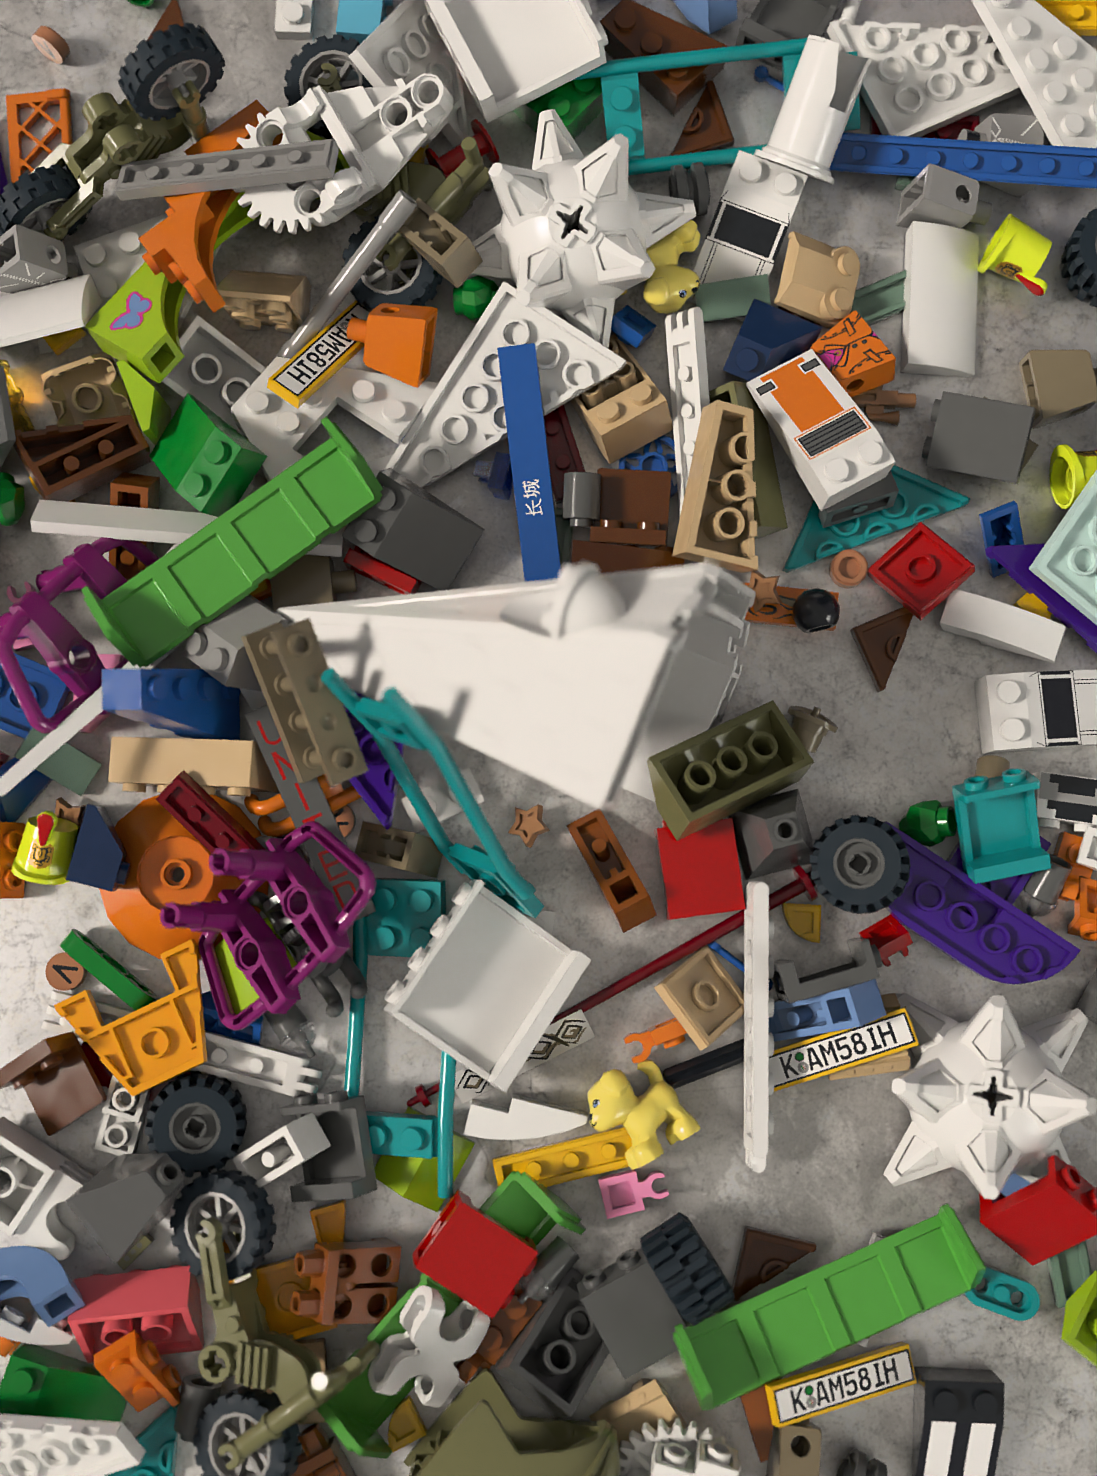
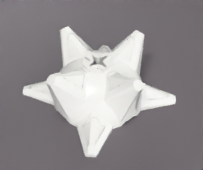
[472,109,696,348]
[883,993,1097,1199]

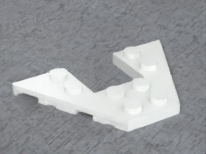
[231,356,439,482]

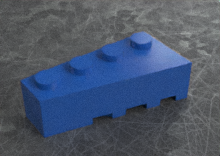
[102,669,241,740]

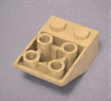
[217,270,311,333]
[570,333,673,464]

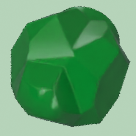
[453,275,499,323]
[0,472,25,526]
[898,800,957,847]

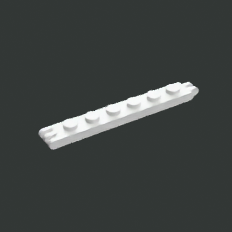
[665,307,710,565]
[744,881,774,1173]
[41,990,323,1097]

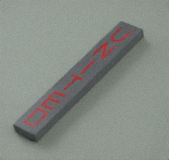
[245,705,377,921]

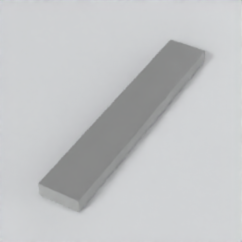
[115,139,339,201]

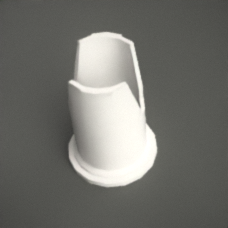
[754,34,872,184]

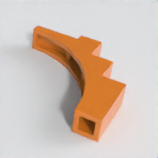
[138,99,283,313]

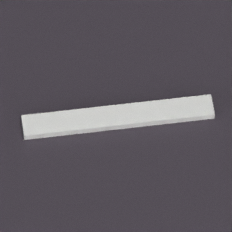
[30,499,345,557]

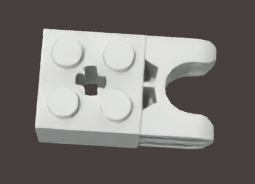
[0,1116,94,1260]

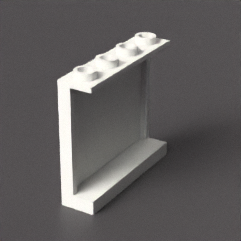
[424,0,608,123]
[383,880,591,1092]

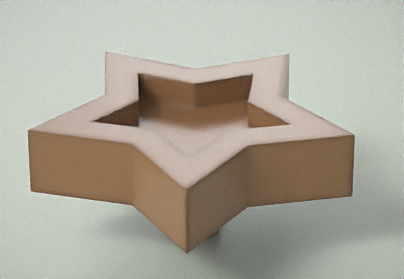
[747,570,782,613]
[55,797,85,834]
[508,804,550,848]

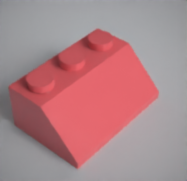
[67,1265,204,1363]

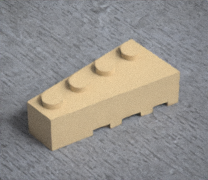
[672,400,758,573]
[108,737,280,797]

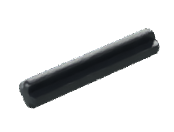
[663,1038,744,1089]

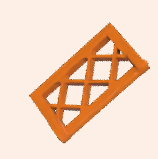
[6,88,73,183]

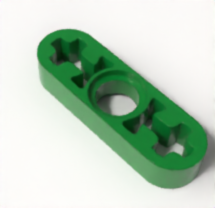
[60,929,157,1010]

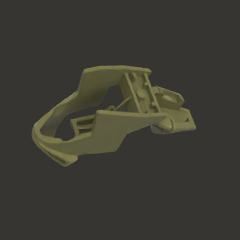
[404,1368,621,1476]

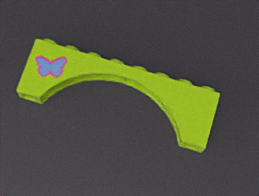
[84,131,350,384]

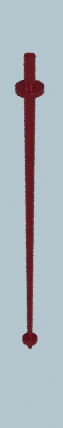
[406,865,818,1108]

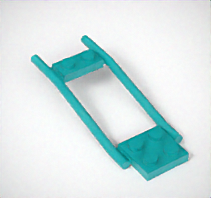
[571,37,861,176]
[321,668,544,918]
[344,878,456,1198]

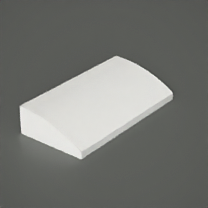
[900,221,979,378]
[0,273,102,348]

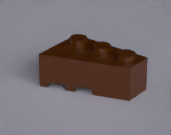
[599,0,728,116]
[13,415,151,502]
[571,540,685,574]

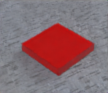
[867,522,975,621]

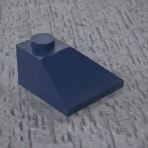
[723,298,822,381]
[66,804,131,892]

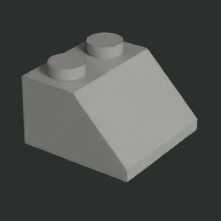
[183,594,289,691]

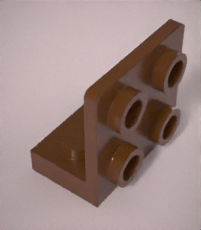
[590,468,672,547]
[0,1031,107,1136]

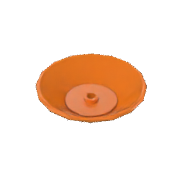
[99,795,269,960]

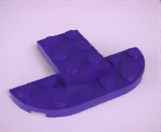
[885,821,1080,984]

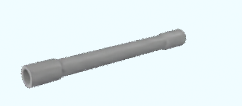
[267,190,418,367]

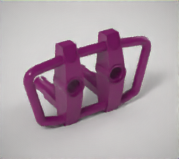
[0,537,160,734]
[160,821,376,1030]

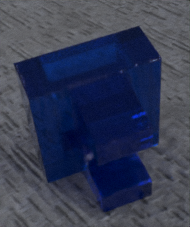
[473,451,513,500]

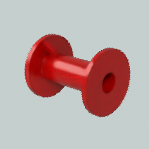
[425,119,500,179]

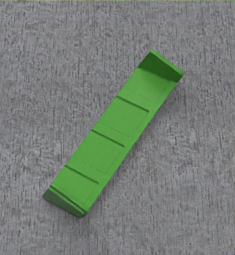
[81,417,383,668]
[317,1171,586,1459]
[673,1203,986,1411]

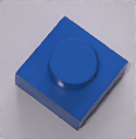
[611,305,657,348]

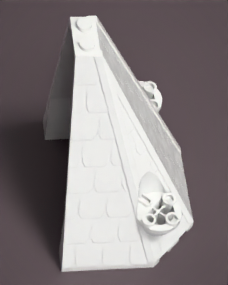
[276,561,756,809]

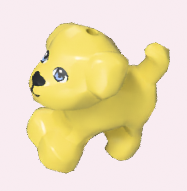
[621,220,701,314]
[587,1059,701,1170]

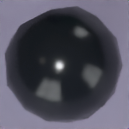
[792,588,840,633]

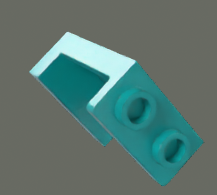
[952,768,1051,884]

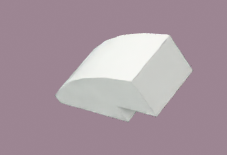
[940,589,1066,663]
[463,1094,588,1140]

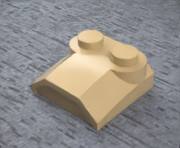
[774,231,860,329]

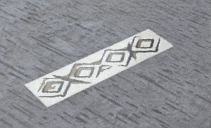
[455,1009,595,1104]

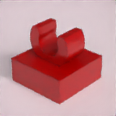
[859,914,913,967]

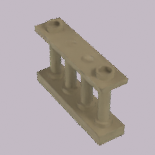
[241,618,368,787]

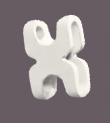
[368,1286,490,1408]

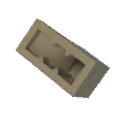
[398,198,483,289]
[355,821,442,878]

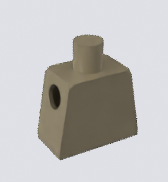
[1019,350,1097,429]
[270,554,357,611]
[766,1419,822,1476]

